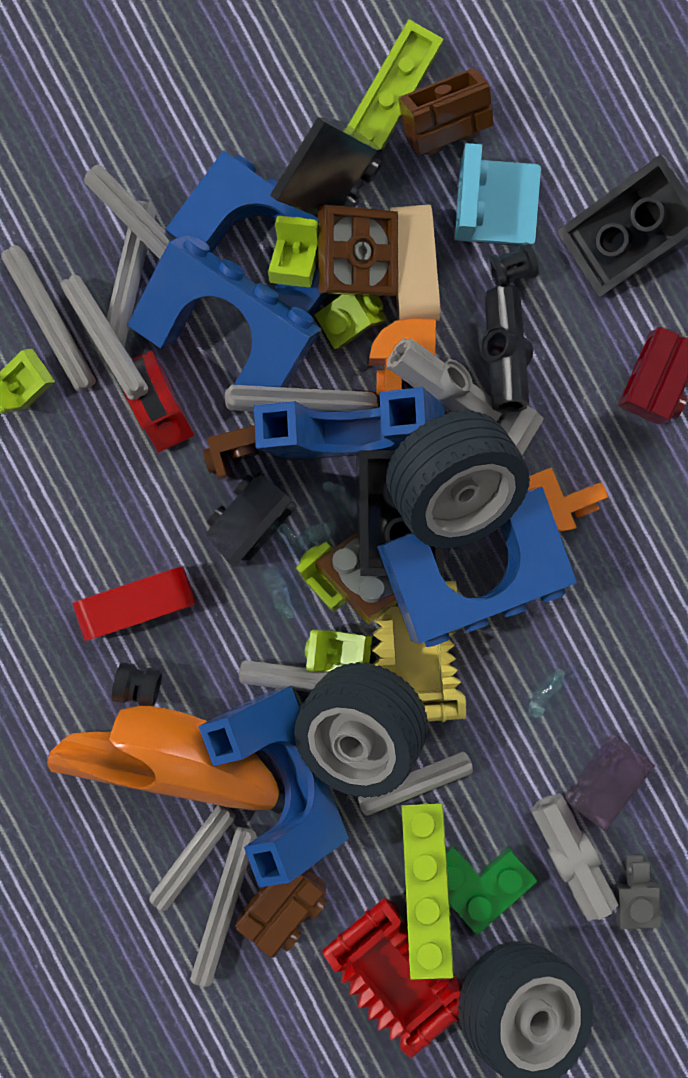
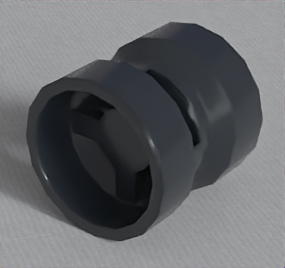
[111,661,163,707]

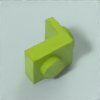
[268,216,318,288]
[315,294,387,349]
[0,349,55,414]
[296,541,347,613]
[305,630,372,672]

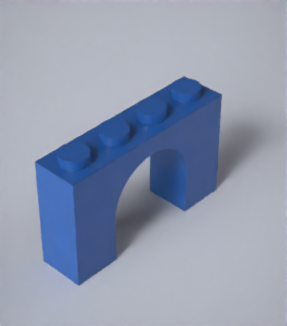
[166,150,328,316]
[127,236,322,412]
[254,387,445,460]
[377,487,577,647]
[198,686,349,887]

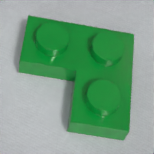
[446,844,537,935]

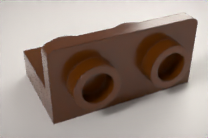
[203,425,259,481]

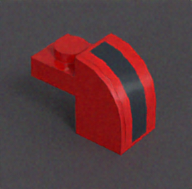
[123,350,194,453]

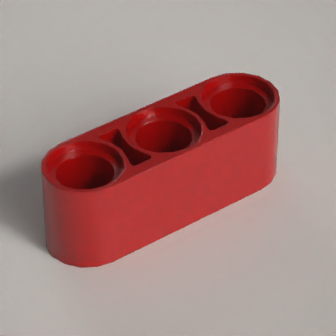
[72,566,196,641]

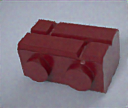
[617,327,688,425]

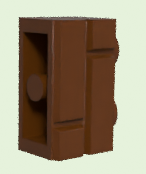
[398,67,494,155]
[235,869,327,958]

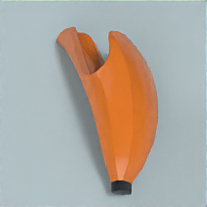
[47,706,285,814]

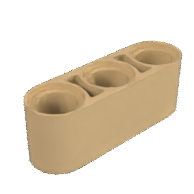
[390,204,440,321]

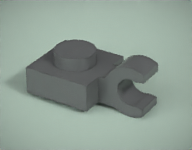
[615,855,661,929]

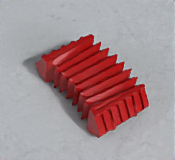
[322,897,463,1059]

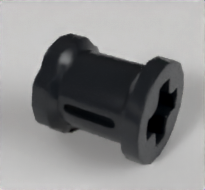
[488,242,539,287]

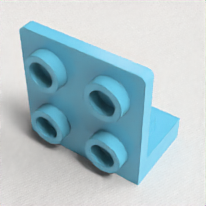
[454,143,541,246]

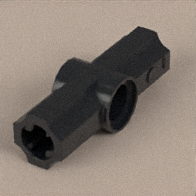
[479,286,534,413]

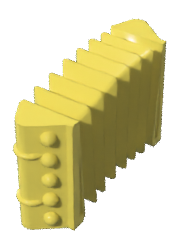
[371,581,466,723]

